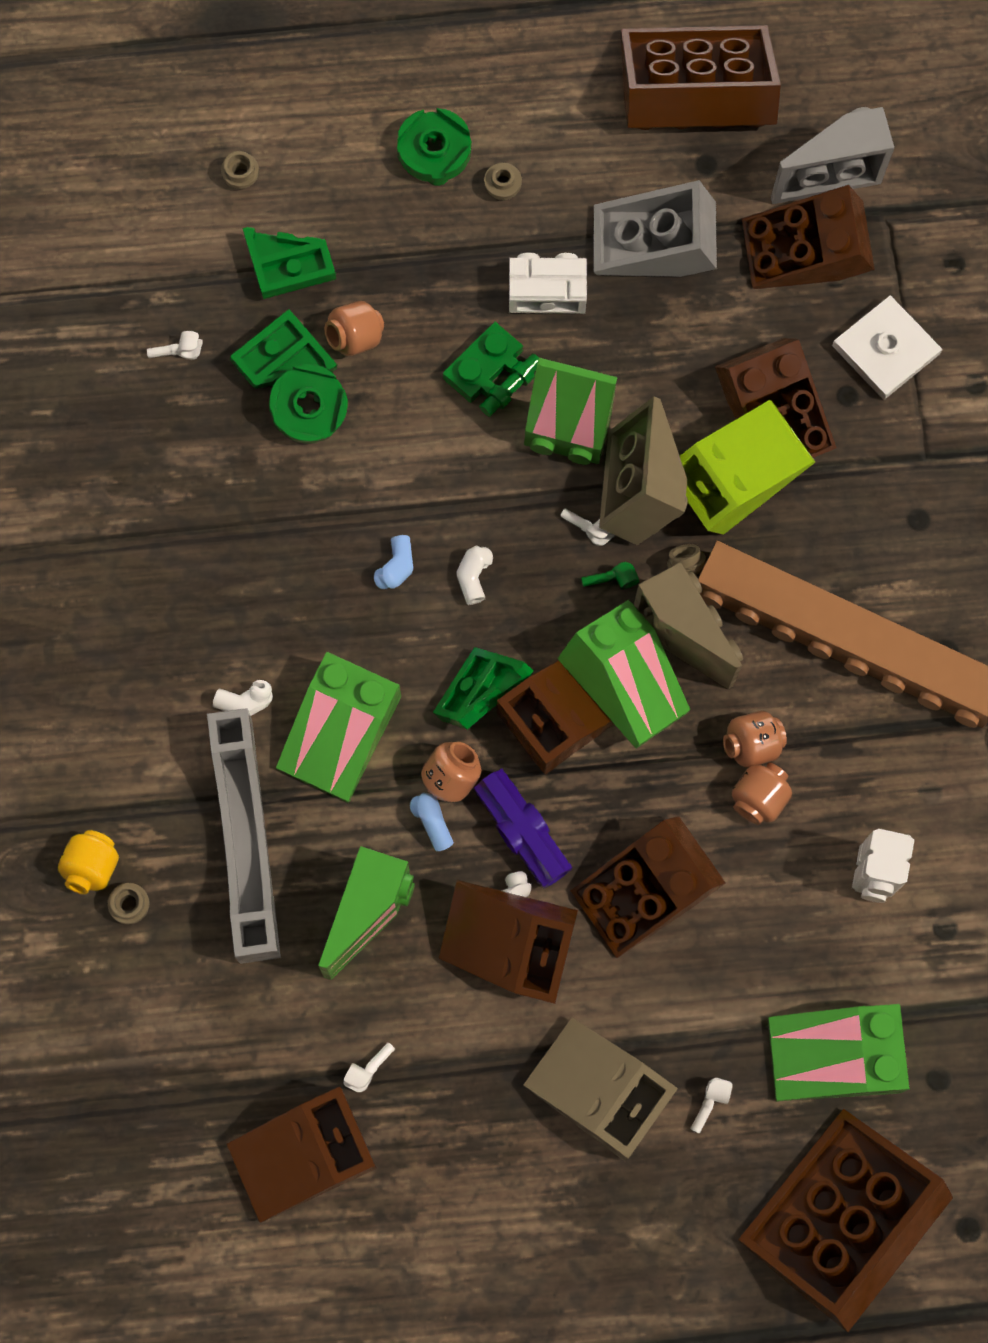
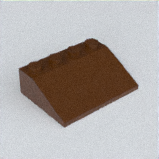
[621,25,781,130]
[738,1109,953,1332]

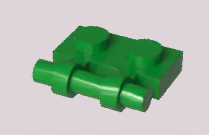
[443,321,539,417]

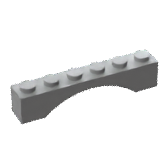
[207,708,281,964]

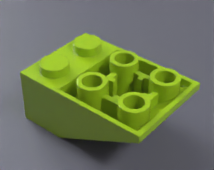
[680,400,815,535]

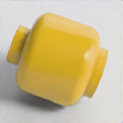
[58,830,119,895]

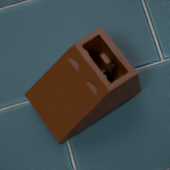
[742,184,875,289]
[715,338,836,458]
[496,661,614,775]
[570,816,726,958]
[439,880,578,1003]
[227,1087,377,1223]

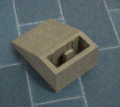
[634,562,743,689]
[523,1017,678,1161]

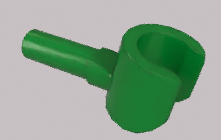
[582,562,640,590]

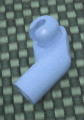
[374,535,413,589]
[410,792,454,851]

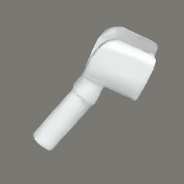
[147,331,202,360]
[561,508,615,546]
[344,1042,395,1092]
[690,1078,732,1133]

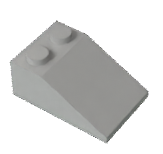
[771,107,894,204]
[594,180,717,277]

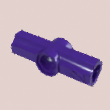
[474,769,573,889]

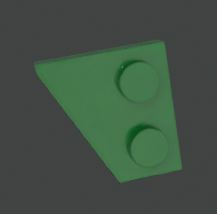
[242,227,336,299]
[230,309,337,389]
[433,647,534,730]

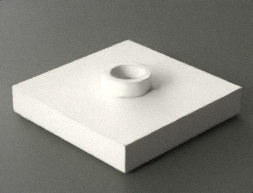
[832,295,942,400]

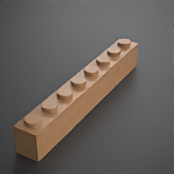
[698,541,988,728]

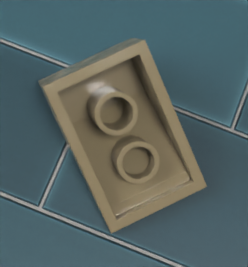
[599,396,688,545]

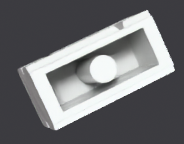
[509,253,587,314]
[852,828,914,903]

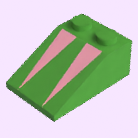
[524,358,617,465]
[557,600,690,749]
[276,652,401,803]
[318,846,415,980]
[768,1004,909,1102]

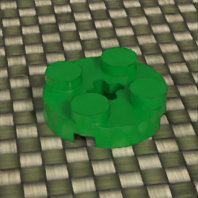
[397,108,472,186]
[269,364,348,444]

